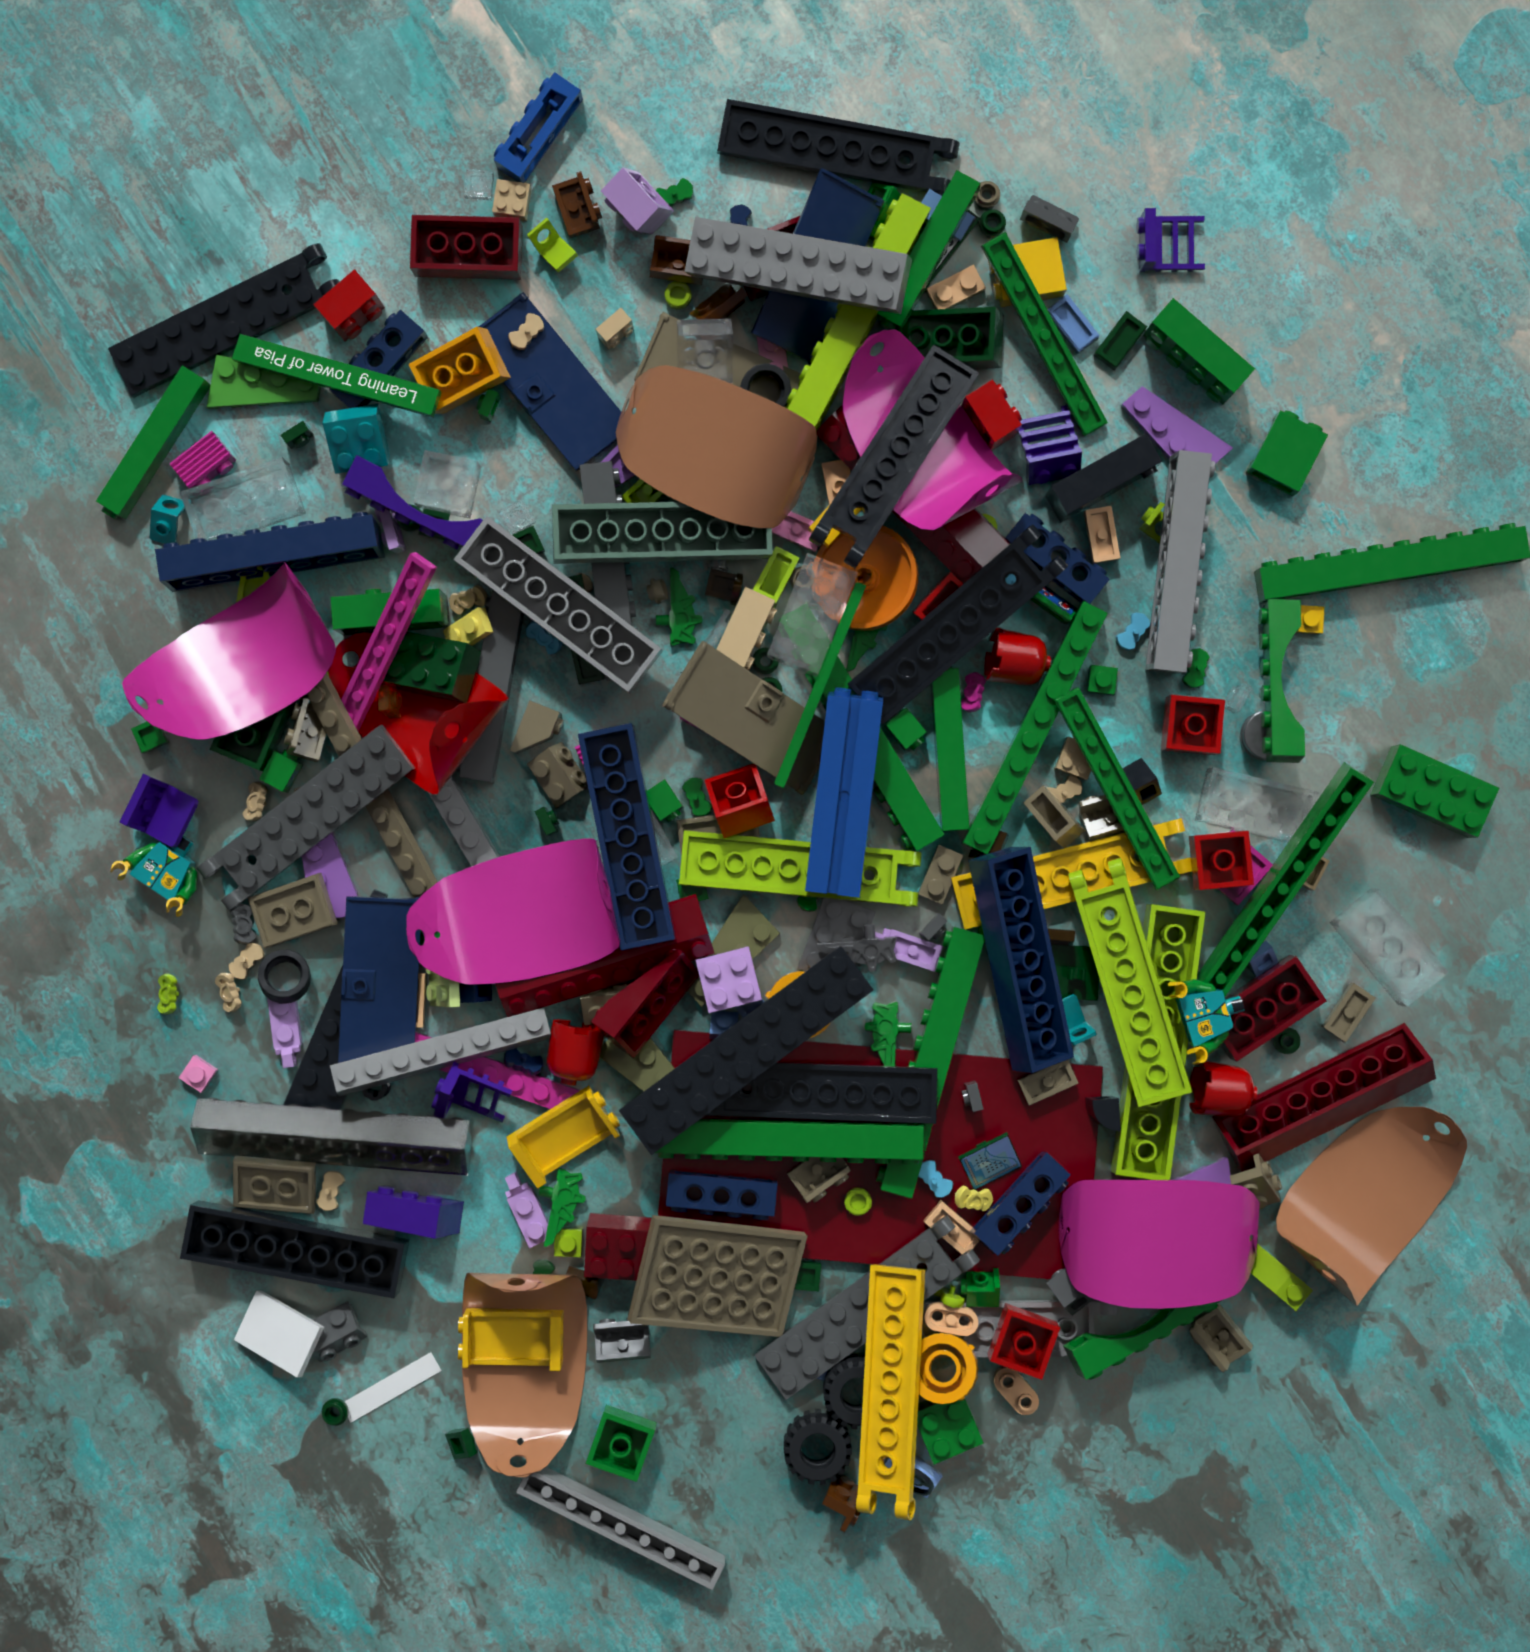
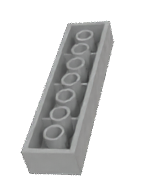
[685,217,912,315]
[1145,450,1215,673]
[454,516,663,694]

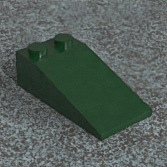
[895,307,1004,369]

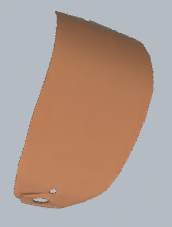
[616,365,817,528]
[1276,1107,1467,1306]
[462,1273,587,1477]

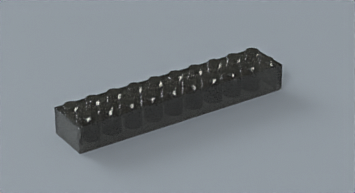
[190,1098,473,1176]

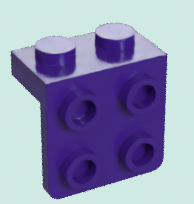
[119,774,199,848]

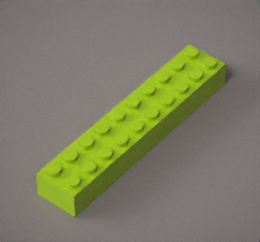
[786,193,931,431]
[1111,904,1205,1180]

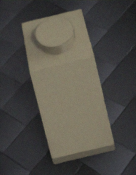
[510,700,564,754]
[1023,785,1085,848]

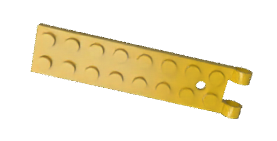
[951,818,1192,930]
[856,1264,925,1521]

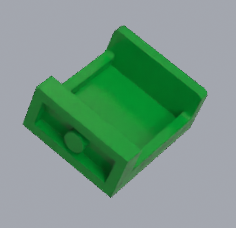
[1246,410,1328,496]

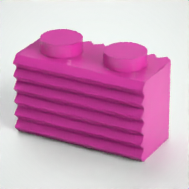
[170,431,236,492]

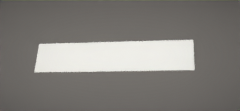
[345,1352,442,1423]

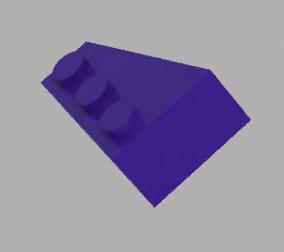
[363,1186,464,1239]

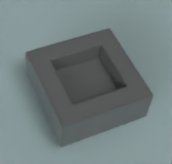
[919,913,947,940]
[961,1081,983,1112]

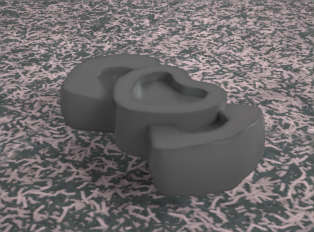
[230,904,256,945]

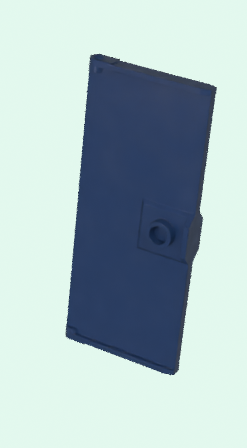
[751,168,885,365]
[478,292,621,471]
[338,896,420,1063]

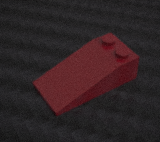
[591,949,699,1059]

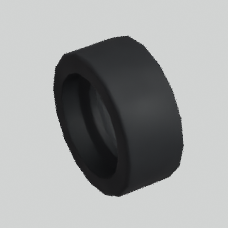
[740,363,791,407]
[258,950,311,1004]

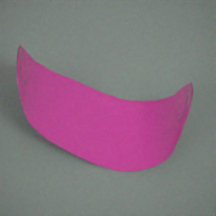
[843,329,1023,530]
[122,562,336,740]
[406,838,620,985]
[1059,1180,1260,1309]

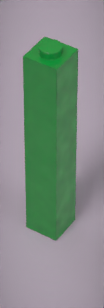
[877,170,980,331]
[96,365,210,520]
[931,666,970,831]

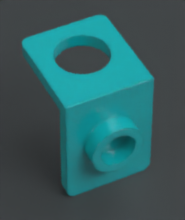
[149,495,187,544]
[1062,994,1097,1045]

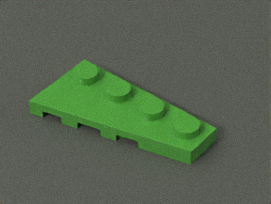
[207,355,321,409]

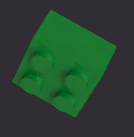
[917,1398,984,1464]
[585,1404,657,1482]

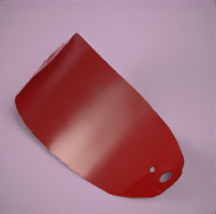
[328,632,509,795]

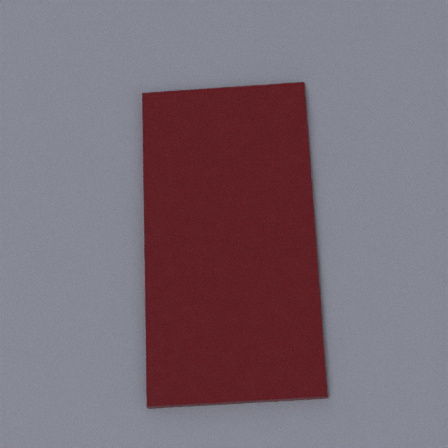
[658,1029,1103,1279]

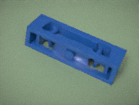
[494,72,583,183]

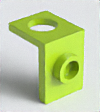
[527,218,578,273]
[1139,502,1165,544]

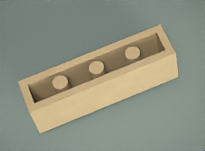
[717,587,777,671]

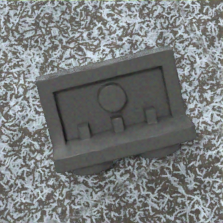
[312,1301,367,1362]
[593,1318,651,1363]

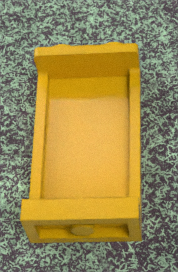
[506,1085,620,1189]
[458,1308,564,1371]

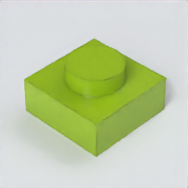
[554,1228,583,1257]

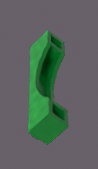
[1258,599,1305,763]
[1063,1300,1223,1380]

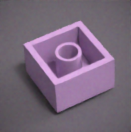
[601,167,674,234]
[696,946,762,1013]

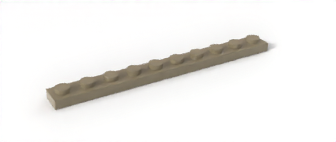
[306,673,437,898]

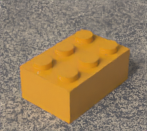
[409,327,511,414]

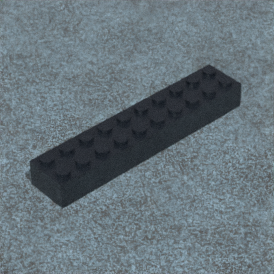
[619,946,873,1155]

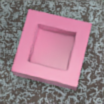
[179,1055,218,1093]

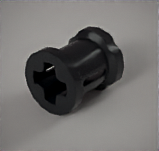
[362,1083,391,1101]

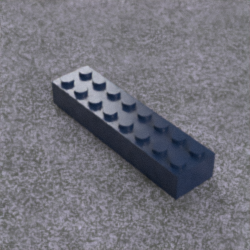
[155,512,385,592]
[578,723,677,950]
[968,847,1074,1073]

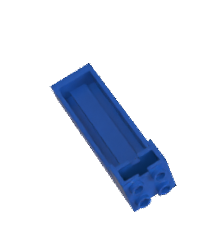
[805,688,883,898]

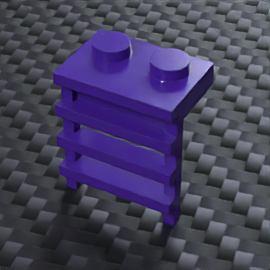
[1136,208,1205,272]
[1018,405,1082,485]
[431,1062,513,1123]

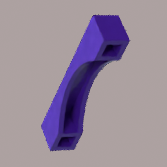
[341,455,483,550]

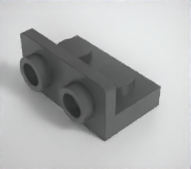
[1020,195,1079,243]

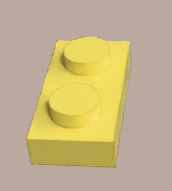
[443,607,493,646]

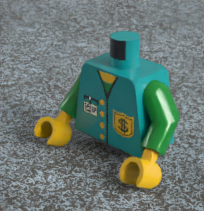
[110,836,197,917]
[1168,979,1244,1065]

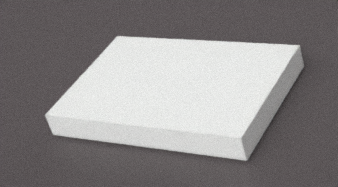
[234,1290,324,1378]

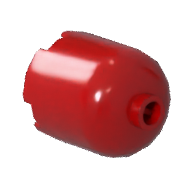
[984,628,1051,686]
[547,1019,604,1085]
[1189,1061,1257,1117]

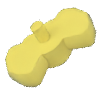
[955,1186,993,1211]

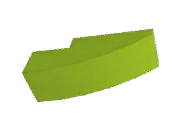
[753,546,800,632]

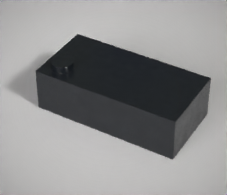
[1045,433,1162,523]

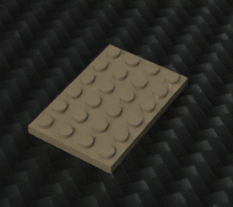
[627,1215,807,1337]

